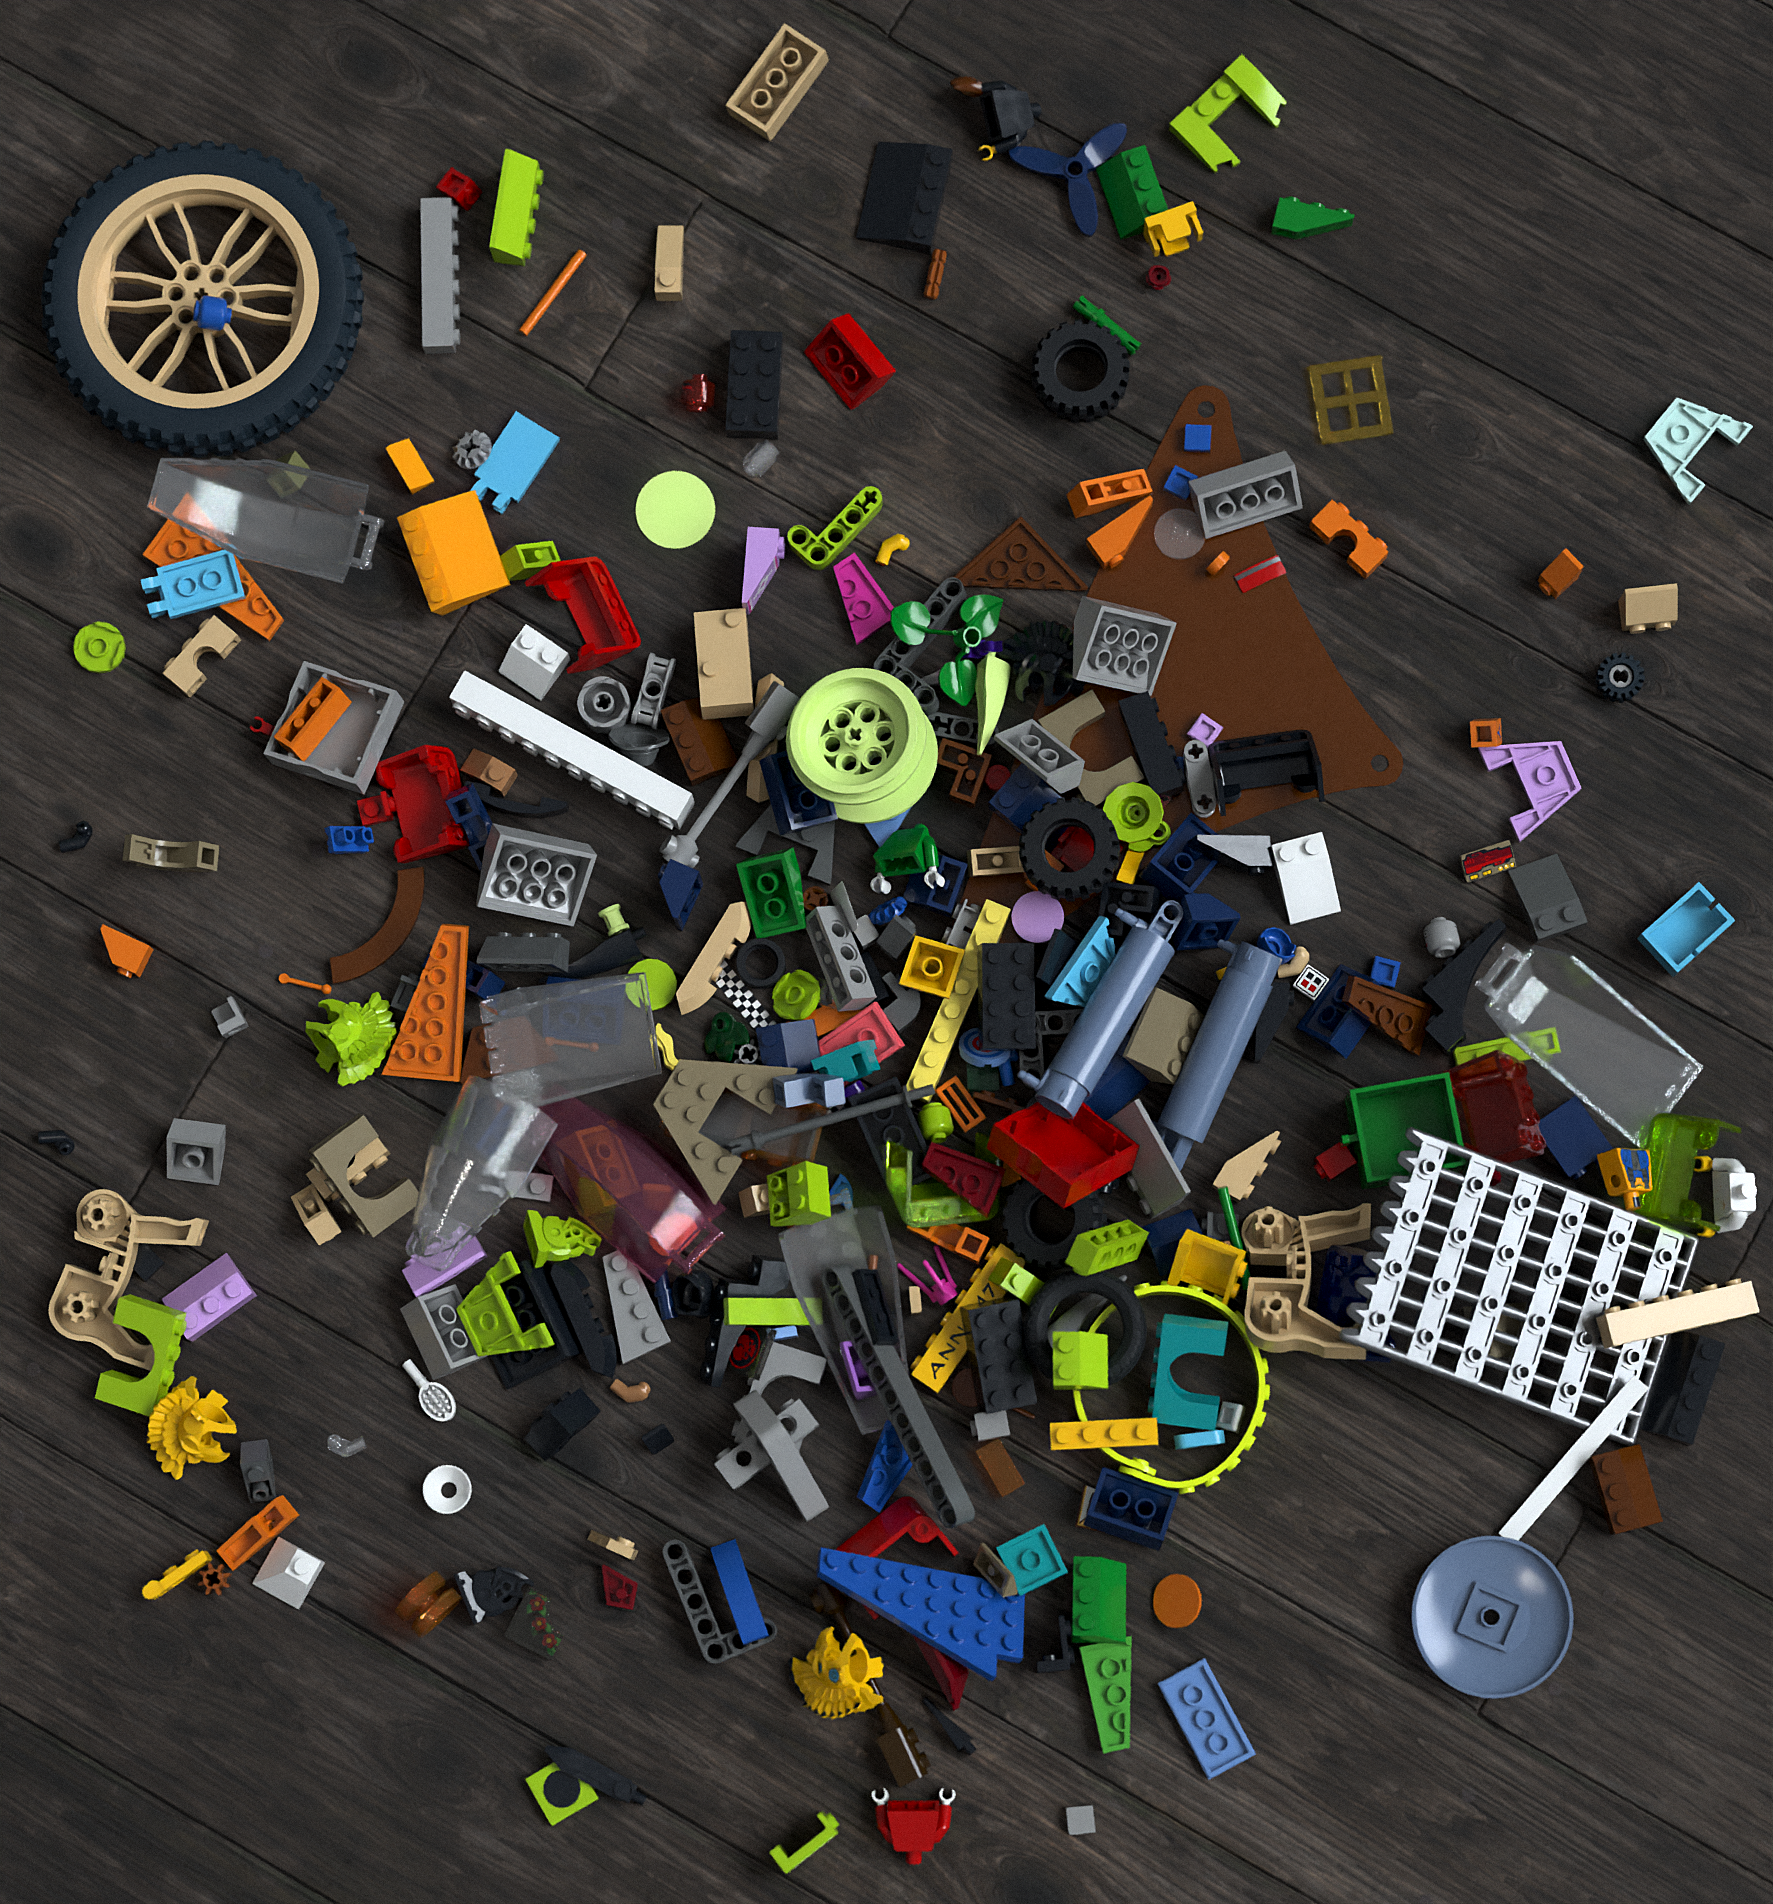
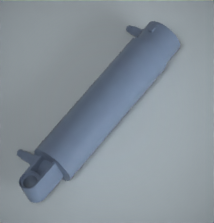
[1017,901,1183,1120]
[1151,939,1283,1171]

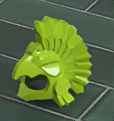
[305,992,397,1087]

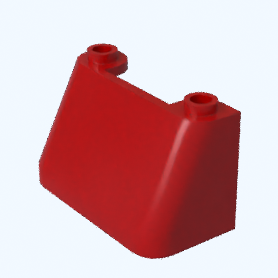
[376,744,469,863]

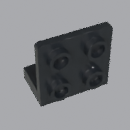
[1036,1615,1075,1674]

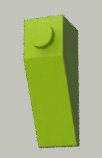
[988,1257,1058,1319]

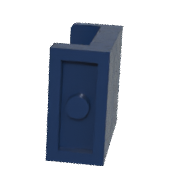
[1530,1096,1612,1180]

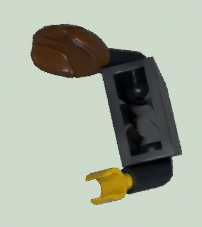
[950,76,1041,161]

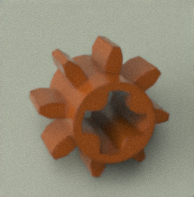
[198,1563,232,1596]

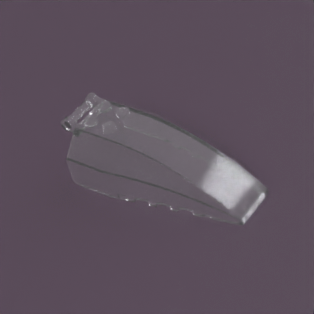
[778,1188,909,1435]

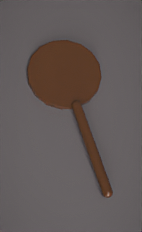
[952,1368,1035,1419]

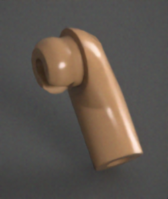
[609,1378,651,1403]

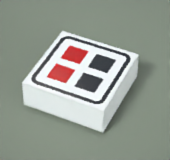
[1292,964,1329,1001]

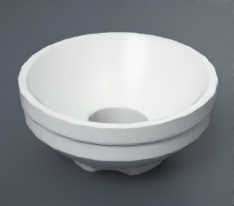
[423,1465,472,1514]

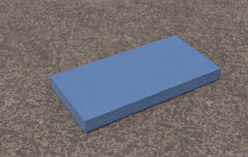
[1158,1658,1256,1780]

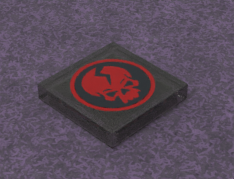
[725,1325,777,1381]

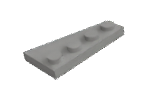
[603,1246,671,1365]

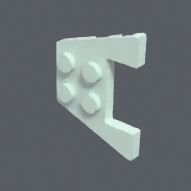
[1644,398,1753,505]

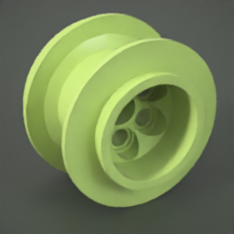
[786,668,938,824]

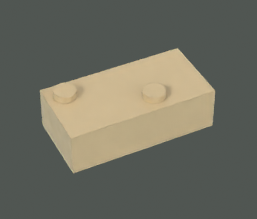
[726,23,829,142]
[694,608,754,720]

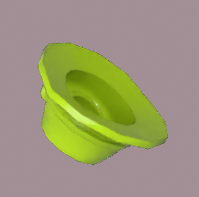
[1103,782,1164,844]

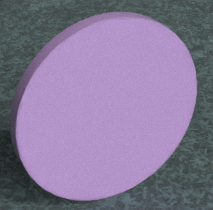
[1012,891,1064,943]

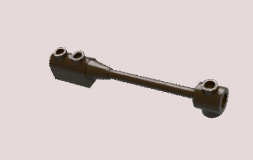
[809,1582,931,1788]

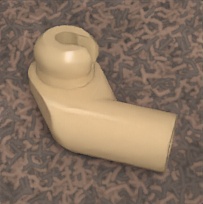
[1277,946,1309,979]

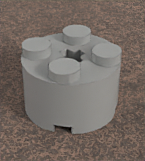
[577,676,631,733]

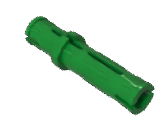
[1072,295,1142,356]

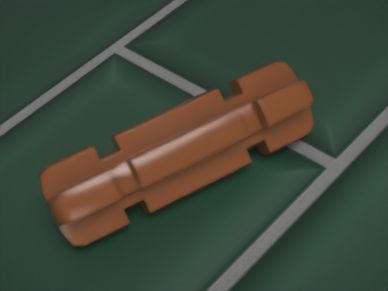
[924,249,947,299]

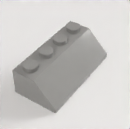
[1188,451,1303,539]

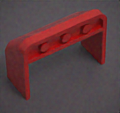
[525,557,641,674]
[836,1496,959,1621]

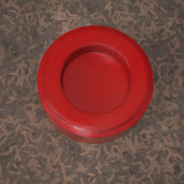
[985,765,1011,792]

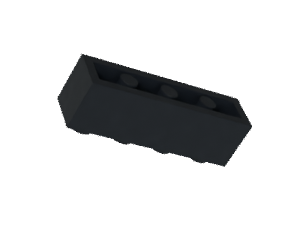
[1118,691,1186,800]

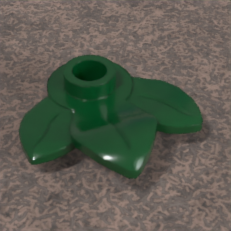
[704,1012,750,1063]

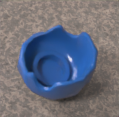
[1257,927,1296,965]

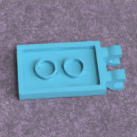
[470,412,560,515]
[141,548,246,619]

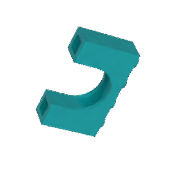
[1148,1314,1228,1431]

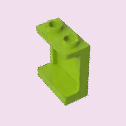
[770,1811,839,1874]

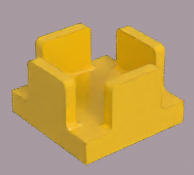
[1143,201,1203,257]

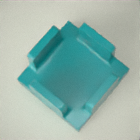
[811,1039,880,1082]
[996,1524,1068,1596]

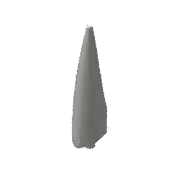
[1047,1275,1127,1348]

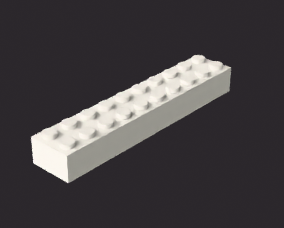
[449,671,695,830]

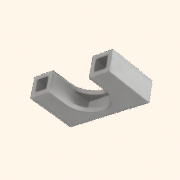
[731,1340,828,1452]

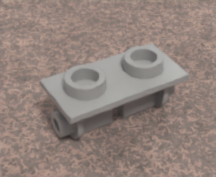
[941,899,981,949]

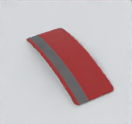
[1234,555,1286,593]

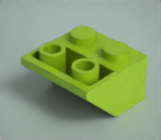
[767,1161,831,1227]

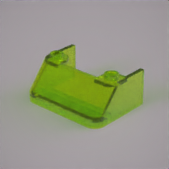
[1635,1112,1741,1232]
[886,1133,1000,1228]

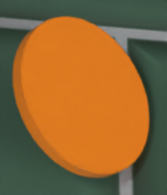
[1153,1574,1202,1628]

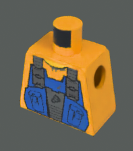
[1597,1148,1652,1211]

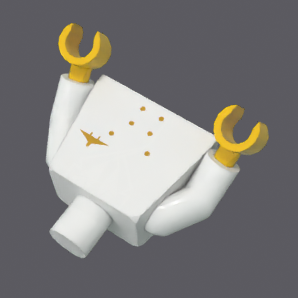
[1693,1156,1757,1238]

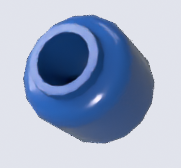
[193,295,232,331]

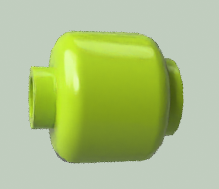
[917,1102,954,1144]

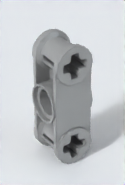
[631,653,676,730]
[1183,740,1216,818]

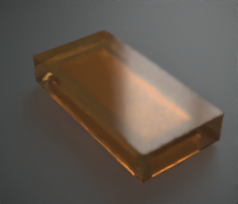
[976,1438,1025,1498]

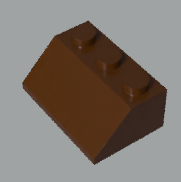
[660,697,738,787]
[1589,1444,1663,1535]

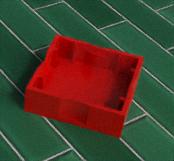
[987,1102,1140,1209]

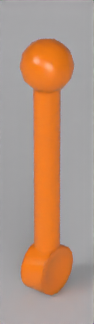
[279,973,331,994]

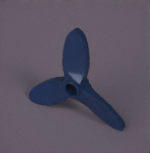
[1009,123,1127,237]

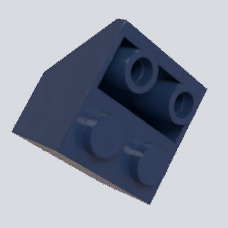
[903,855,968,918]

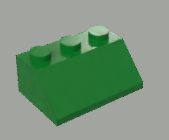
[1096,145,1168,240]
[1072,1556,1126,1644]

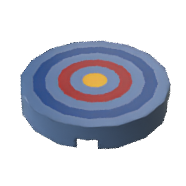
[959,1028,1010,1067]

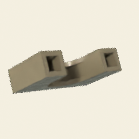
[1038,690,1145,809]
[308,1114,424,1238]

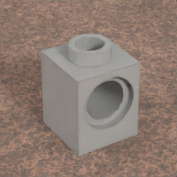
[970,1410,1010,1442]

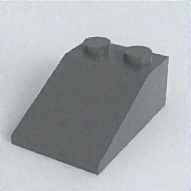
[1507,854,1588,944]

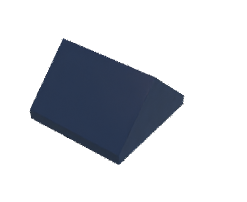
[1141,1209,1203,1277]

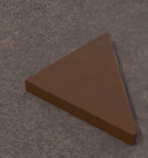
[953,516,1088,592]

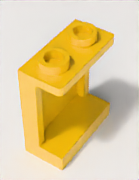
[1167,1229,1247,1306]

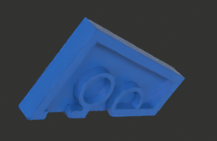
[857,1419,913,1513]

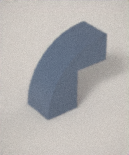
[773,1074,845,1108]

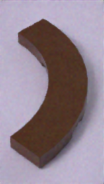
[330,867,425,985]

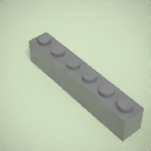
[421,197,460,354]

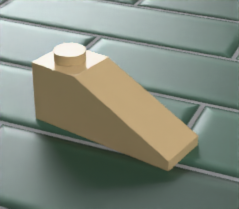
[655,226,684,301]

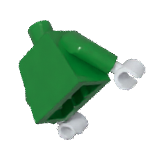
[870,824,945,894]

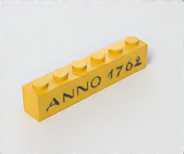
[910,1243,1027,1394]

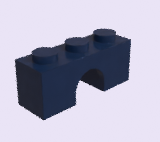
[445,783,492,870]

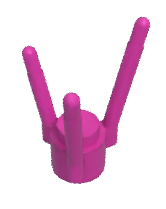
[896,1245,958,1306]

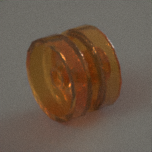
[394,1571,463,1638]

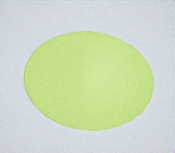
[636,471,715,549]

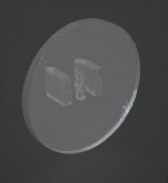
[1154,508,1205,559]

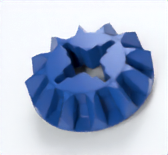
[868,897,908,925]

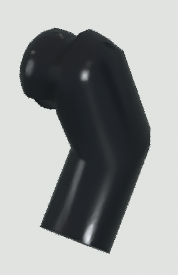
[38,1130,75,1156]

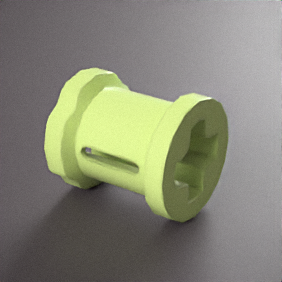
[598,904,630,937]

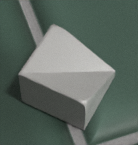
[850,915,880,950]

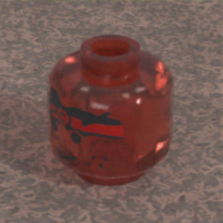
[681,374,715,413]

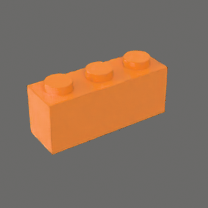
[274,677,352,762]

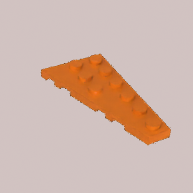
[142,492,284,641]
[381,923,469,1082]

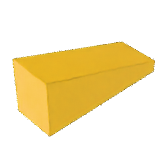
[1116,849,1146,884]

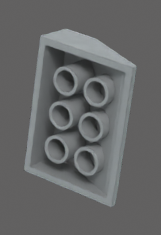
[1073,596,1177,696]
[476,823,597,926]
[1107,1099,1191,1219]

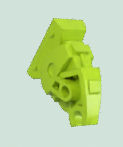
[523,1210,602,1268]

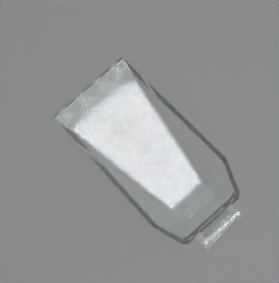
[1475,943,1703,1150]

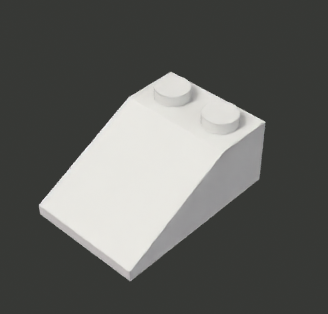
[1271,832,1341,925]

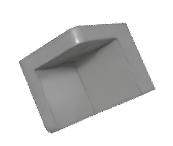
[212,996,249,1038]

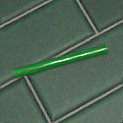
[1217,1186,1251,1290]

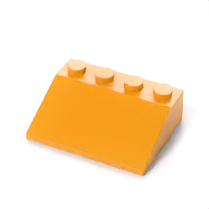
[397,490,510,615]

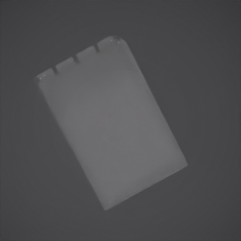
[479,972,662,1112]

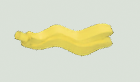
[647,1023,678,1071]

